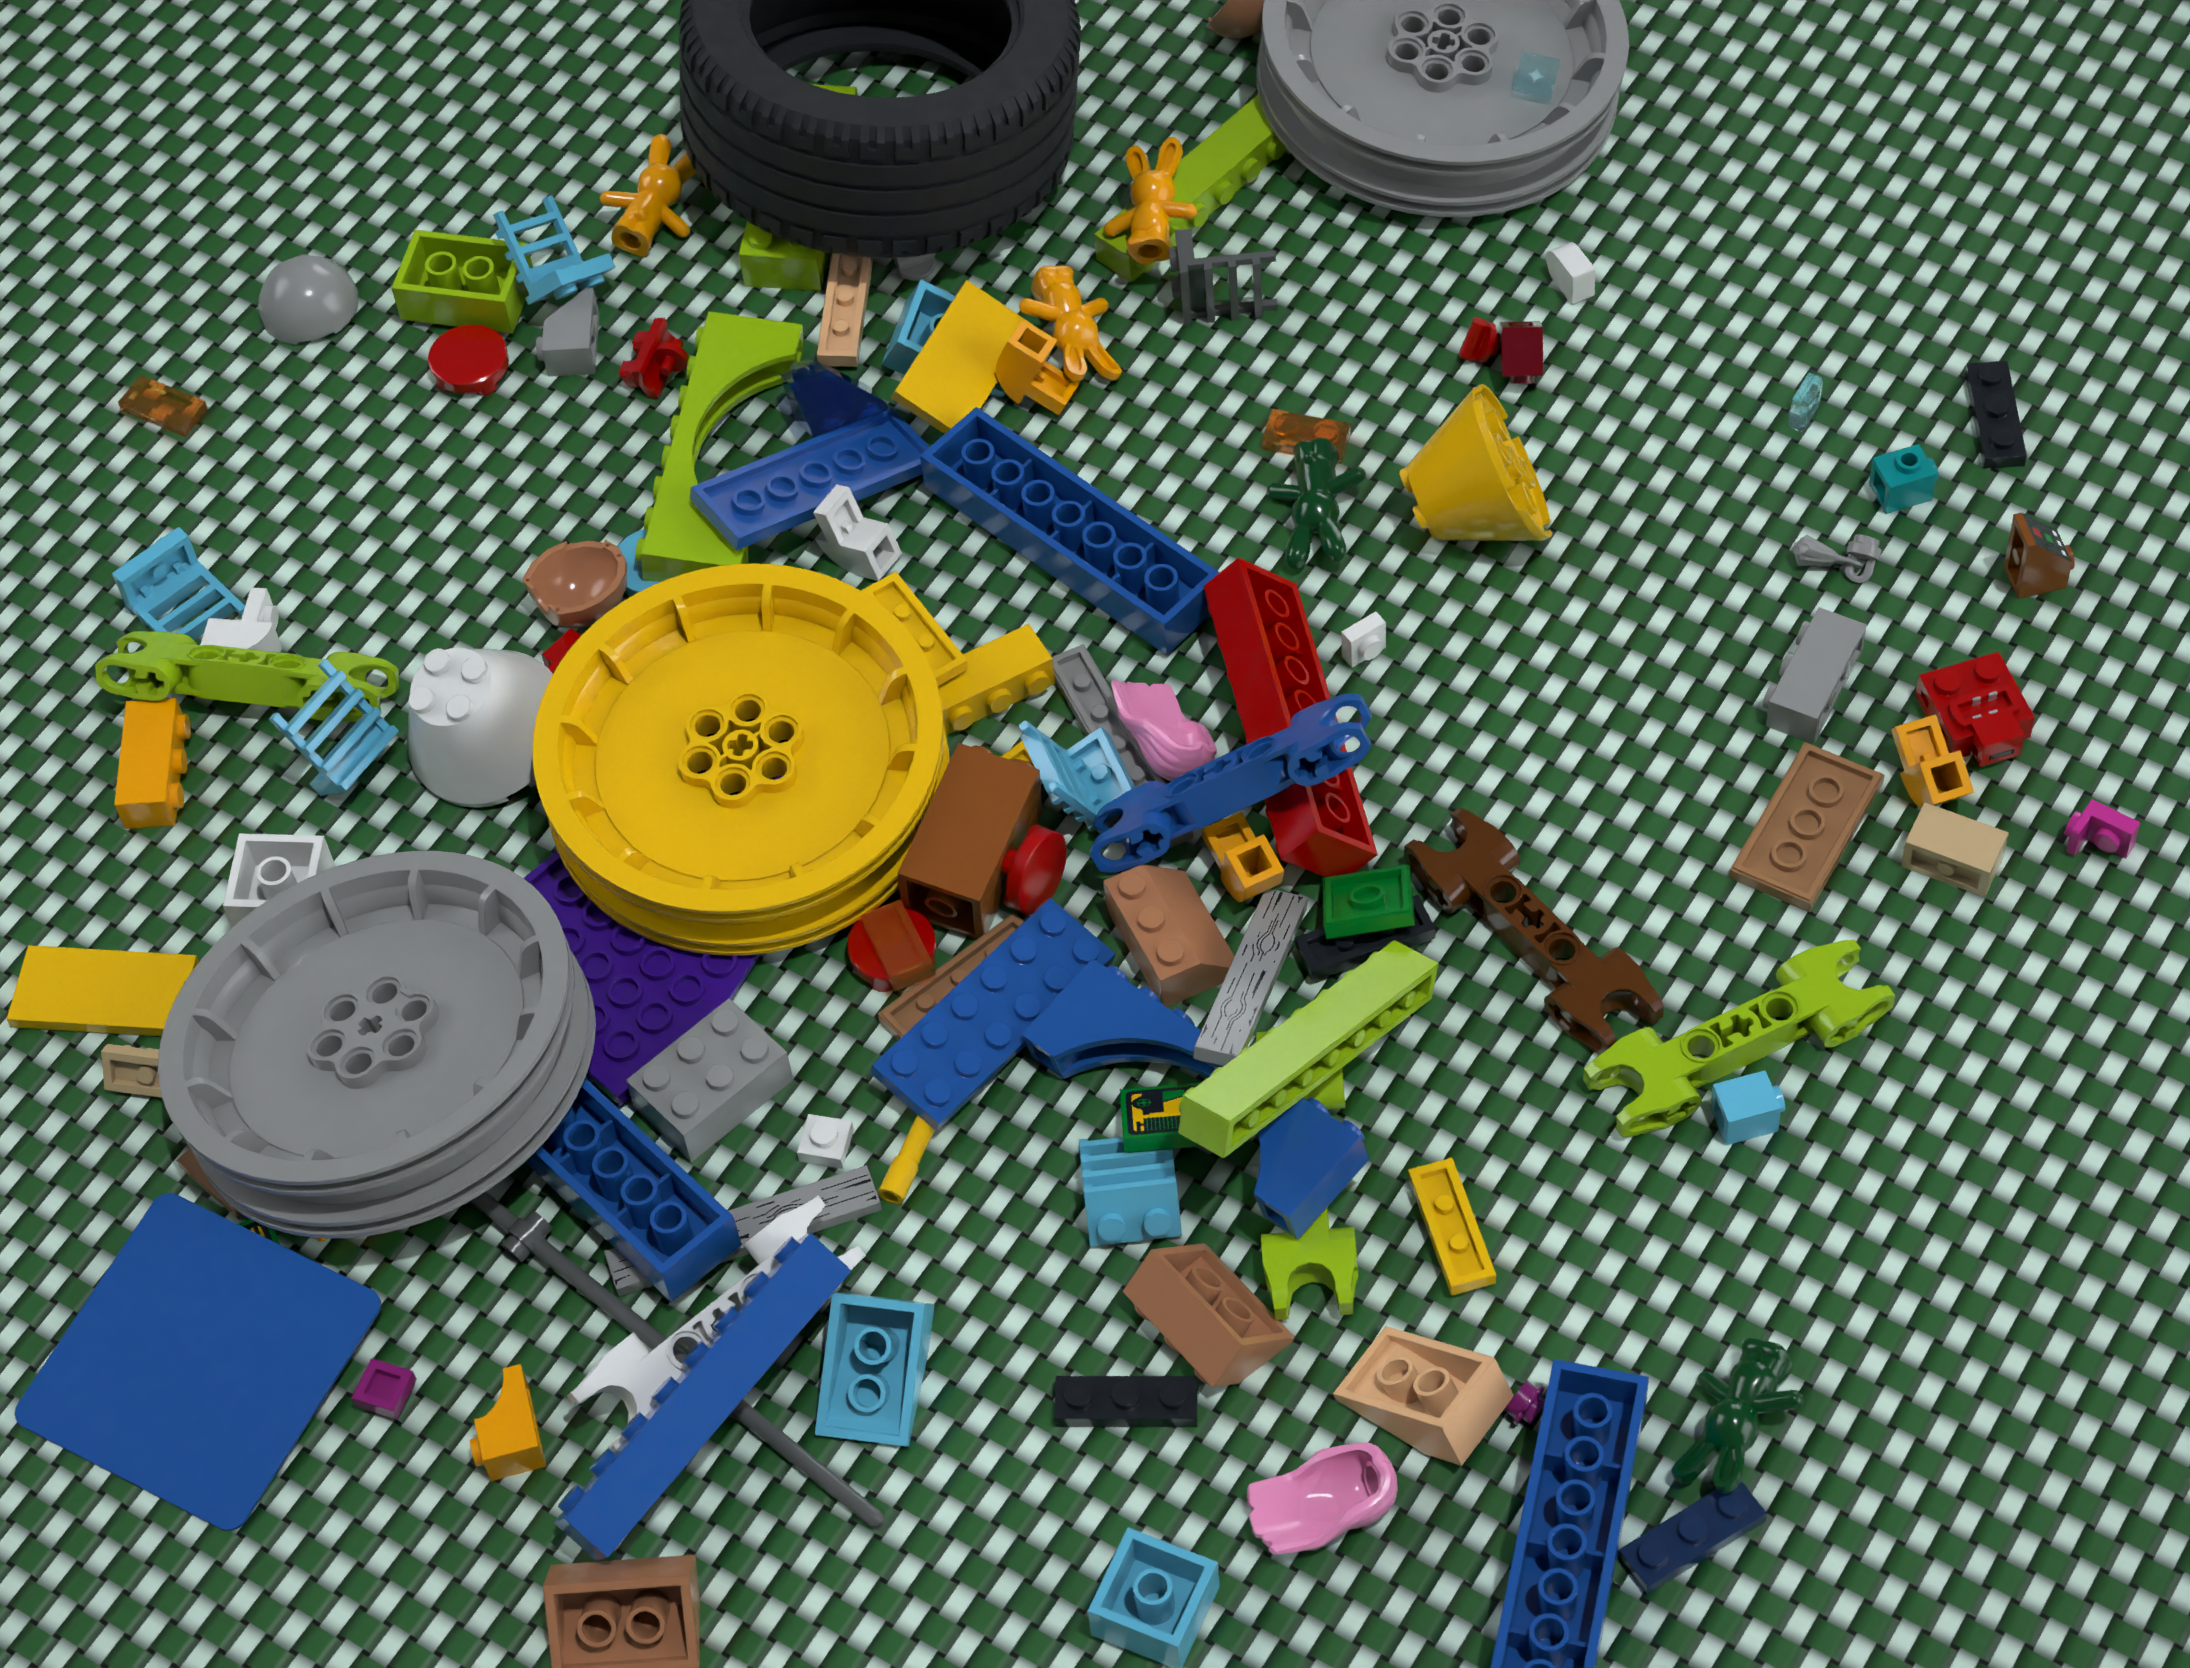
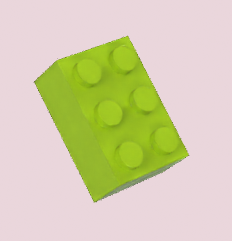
[392,230,533,333]

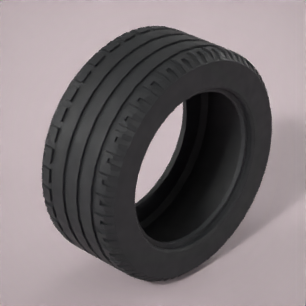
[679,0,1081,258]

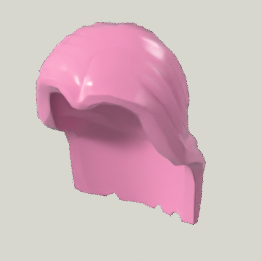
[1111,680,1217,782]
[1247,1442,1398,1555]

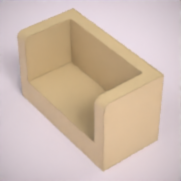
[1901,802,2009,897]

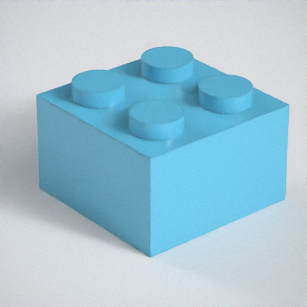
[1087,1527,1220,1668]

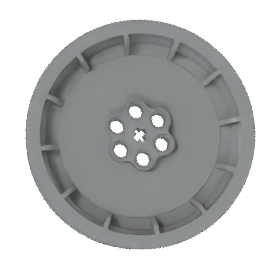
[1256,0,1629,217]
[158,851,596,1238]

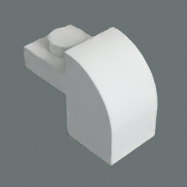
[813,484,902,581]
[200,587,282,652]

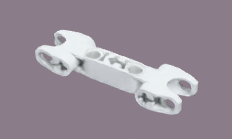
[566,1196,866,1452]

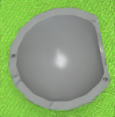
[258,254,358,345]

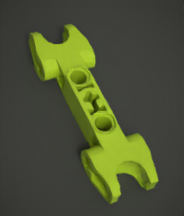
[95,631,399,722]
[1583,940,1895,1137]
[1256,1031,1359,1320]

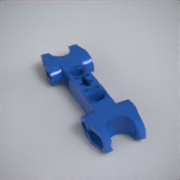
[1089,694,1371,873]

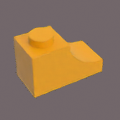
[470,1364,546,1481]

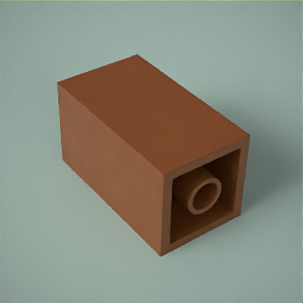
[897,743,1042,939]

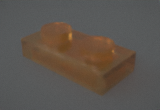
[1262,409,1351,464]

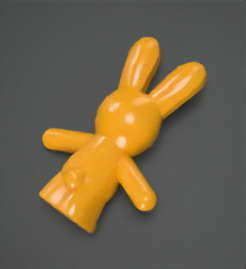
[600,134,697,257]
[1104,137,1197,264]
[1019,266,1122,382]

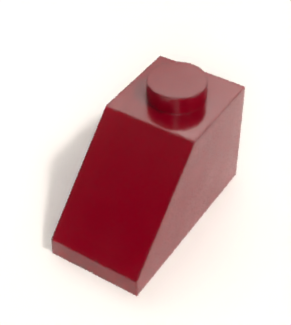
[1499,321,1543,384]

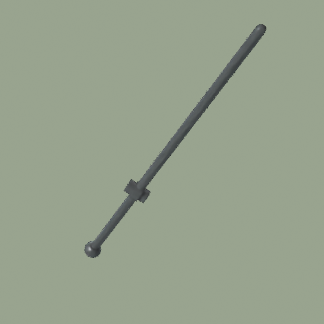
[469,1192,885,1529]

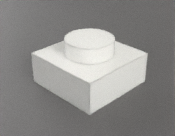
[1341,611,1386,668]
[797,1114,854,1169]

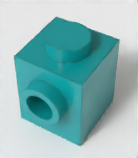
[1869,444,1939,514]

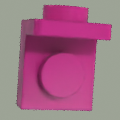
[2064,799,2140,859]

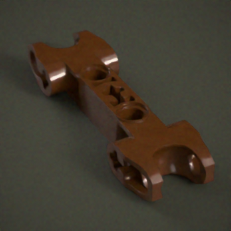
[1404,807,1664,1055]

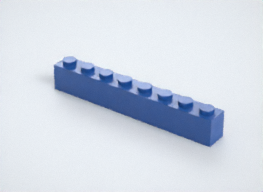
[554,1232,852,1561]

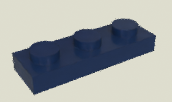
[1618,1480,1767,1595]

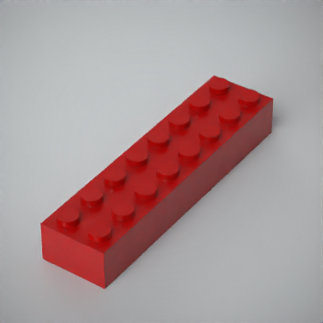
[1203,557,1378,877]

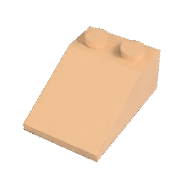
[1333,1326,1514,1466]

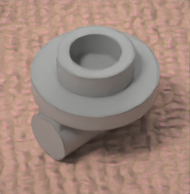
[894,253,935,280]

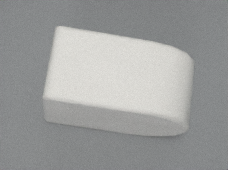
[1546,242,1595,305]

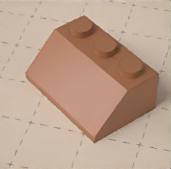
[1103,864,1235,1007]
[1122,1243,1295,1388]
[543,1555,700,1668]

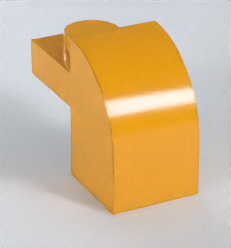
[996,319,1080,415]
[1891,714,1974,808]
[1201,811,1284,902]

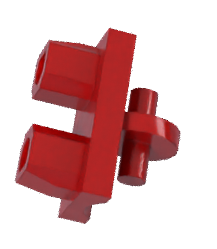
[619,318,689,399]

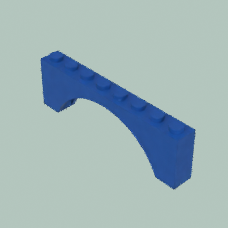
[1021,958,1370,1240]

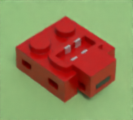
[1915,651,2035,767]

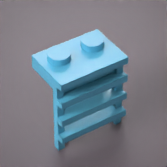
[493,195,616,305]
[112,527,245,640]
[269,659,399,796]
[1019,720,1135,832]
[1079,1137,1182,1246]

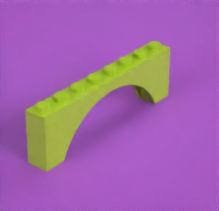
[635,311,803,582]

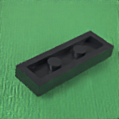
[1965,361,2027,469]
[1295,895,1436,981]
[1054,1376,1198,1427]

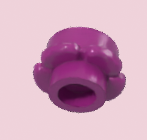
[1504,1380,1545,1425]

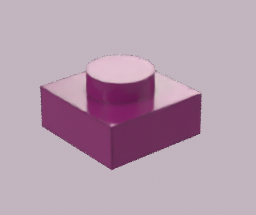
[351,1358,417,1419]

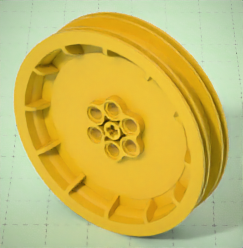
[532,563,950,956]

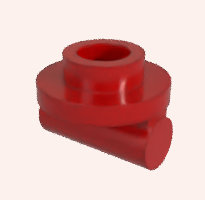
[1458,317,1501,362]

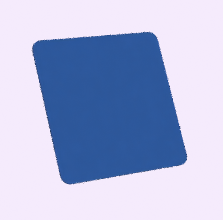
[15,1193,381,1531]

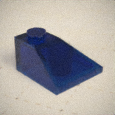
[780,360,889,438]

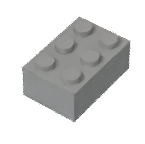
[626,998,794,1163]

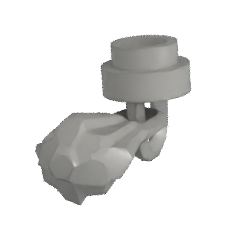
[1792,534,1882,583]

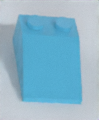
[882,280,1006,397]
[815,1292,935,1447]

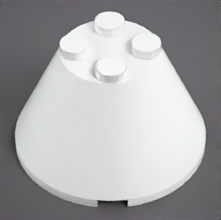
[407,648,553,807]

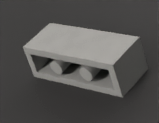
[1762,607,1867,744]

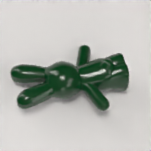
[1267,438,1366,569]
[1671,1338,1803,1494]

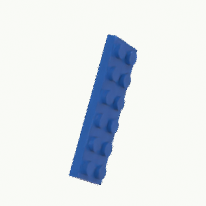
[690,407,929,550]
[870,898,1116,1132]

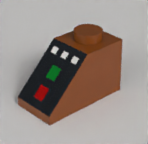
[2004,512,2075,599]

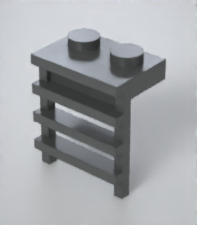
[1169,229,1278,326]

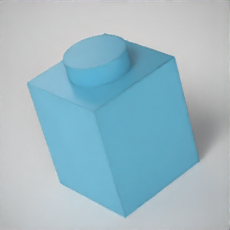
[1710,1070,1785,1145]

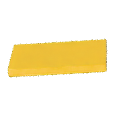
[890,280,1033,434]
[7,945,199,1036]

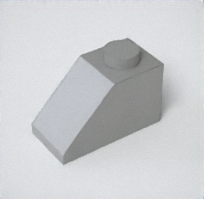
[536,288,599,377]

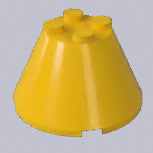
[1399,384,1552,541]

